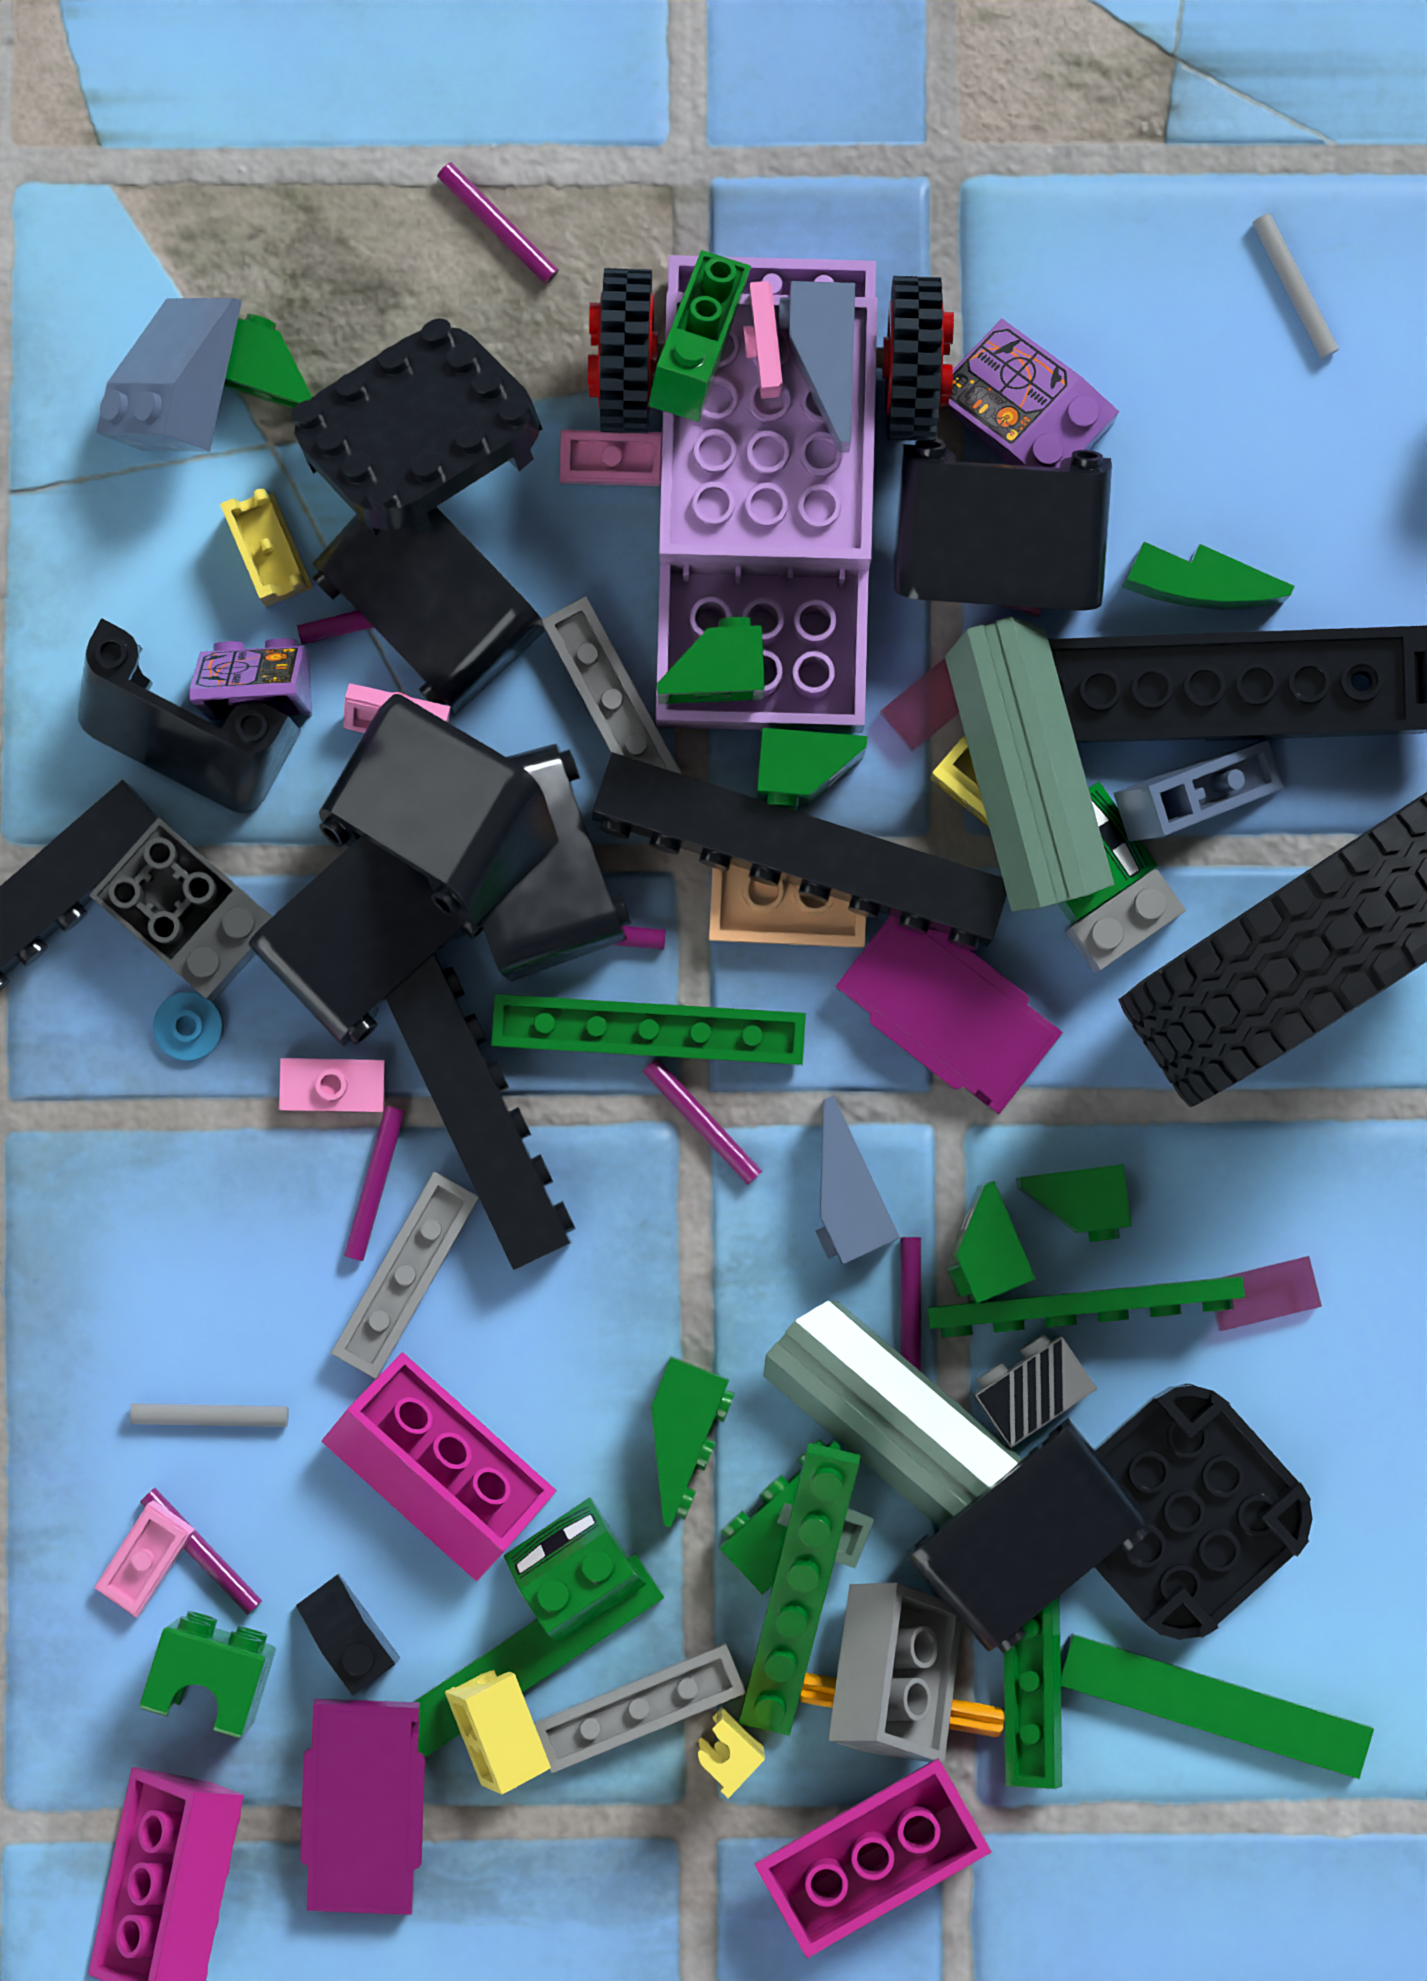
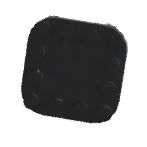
[292,318,543,537]
[1094,1383,1313,1640]

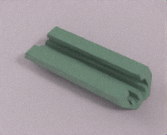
[945,616,1114,912]
[763,1300,1022,1527]

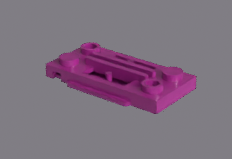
[835,916,1063,1115]
[300,1698,425,1915]

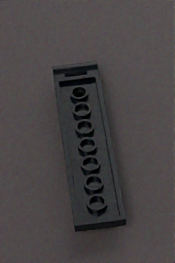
[1048,625,1427,743]

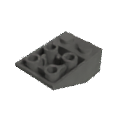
[89,817,273,1002]

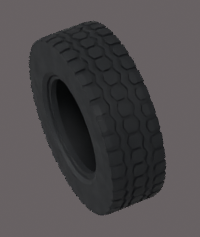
[1118,792,1427,1107]

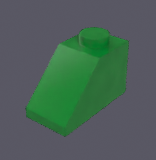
[224,314,312,409]
[1016,1164,1132,1242]

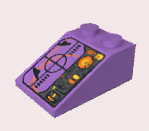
[946,318,1120,468]
[189,638,313,720]

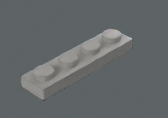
[542,596,681,774]
[331,1171,479,1379]
[534,1642,746,1773]

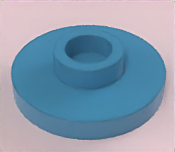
[153,992,223,1061]

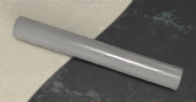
[1252,213,1339,359]
[130,1403,289,1427]

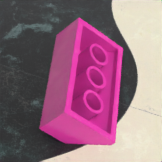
[321,1352,557,1582]
[754,1758,992,1958]
[88,1767,244,1981]

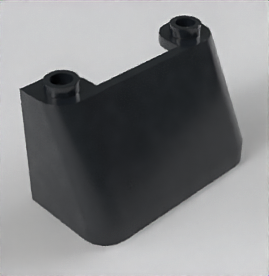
[894,440,1112,611]
[312,507,545,715]
[78,618,301,813]
[319,694,559,926]
[480,743,632,982]
[249,836,484,1046]
[906,1418,1150,1653]

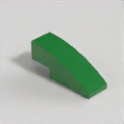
[1122,542,1295,610]

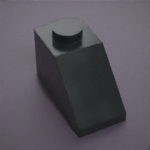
[296,1573,400,1696]

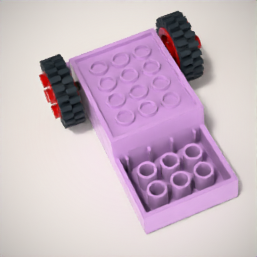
[587,255,954,733]

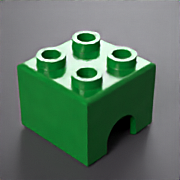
[140,1611,276,1738]

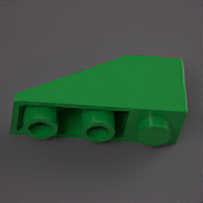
[648,250,751,422]
[651,1356,735,1528]
[719,1438,841,1595]

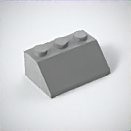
[828,1583,962,1763]

